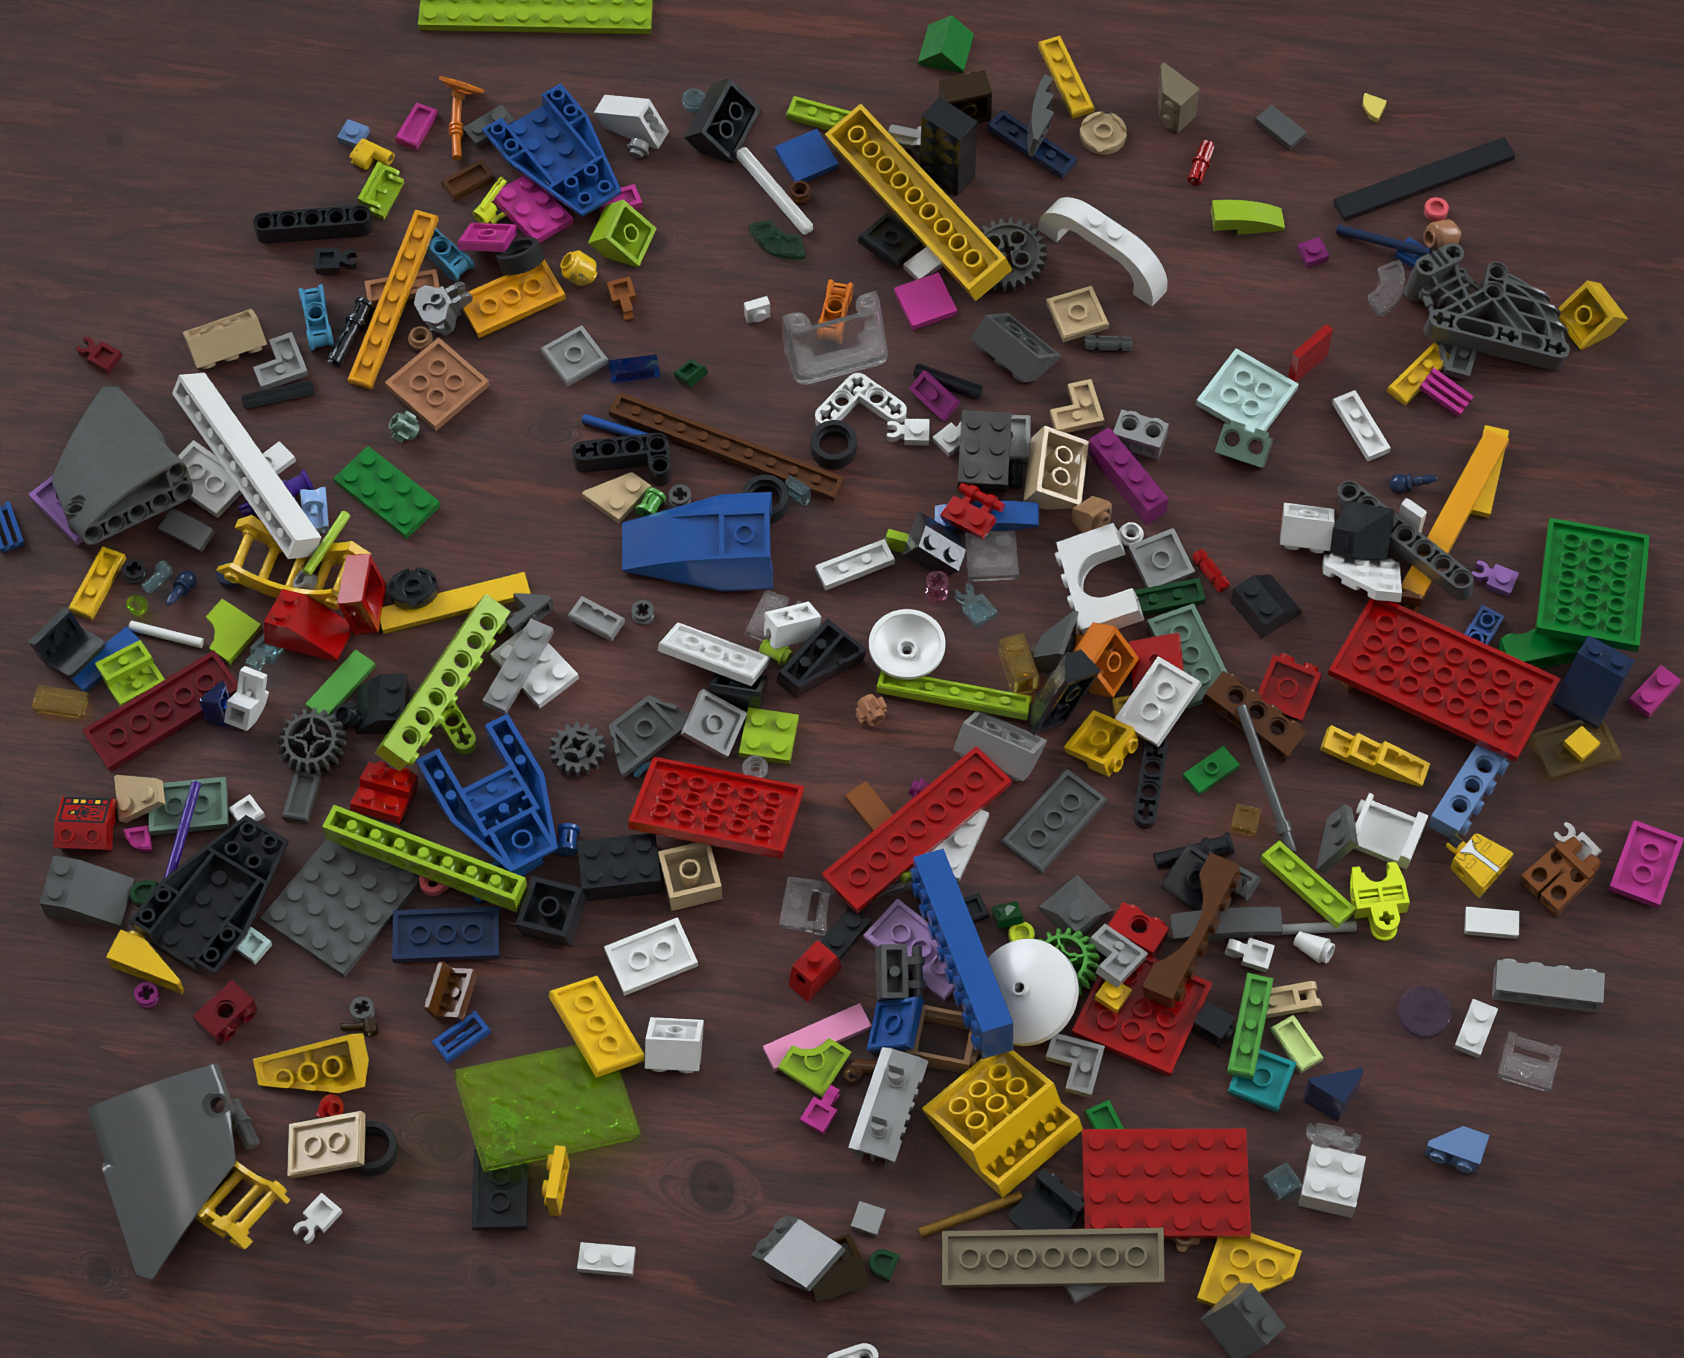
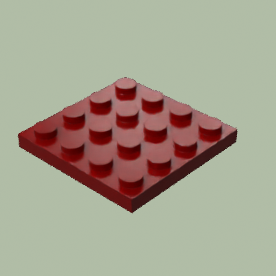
[1071,955,1212,1077]

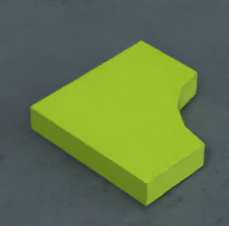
[206,599,262,665]
[777,1038,851,1098]

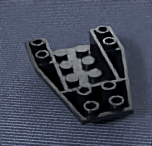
[129,815,289,976]

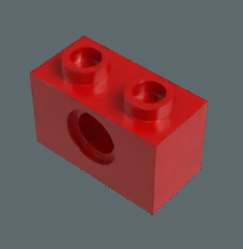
[1108,902,1169,958]

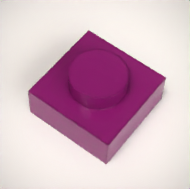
[1297,237,1330,268]

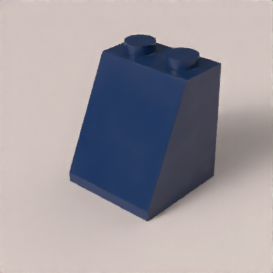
[1552,636,1635,729]

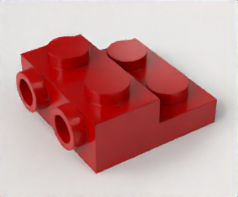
[1258,653,1322,722]
[350,761,418,824]

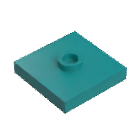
[1227,1049,1296,1113]

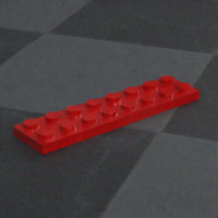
[822,746,1012,913]

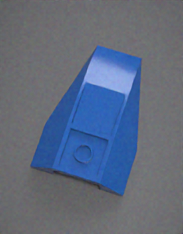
[482,83,622,217]
[622,492,773,592]

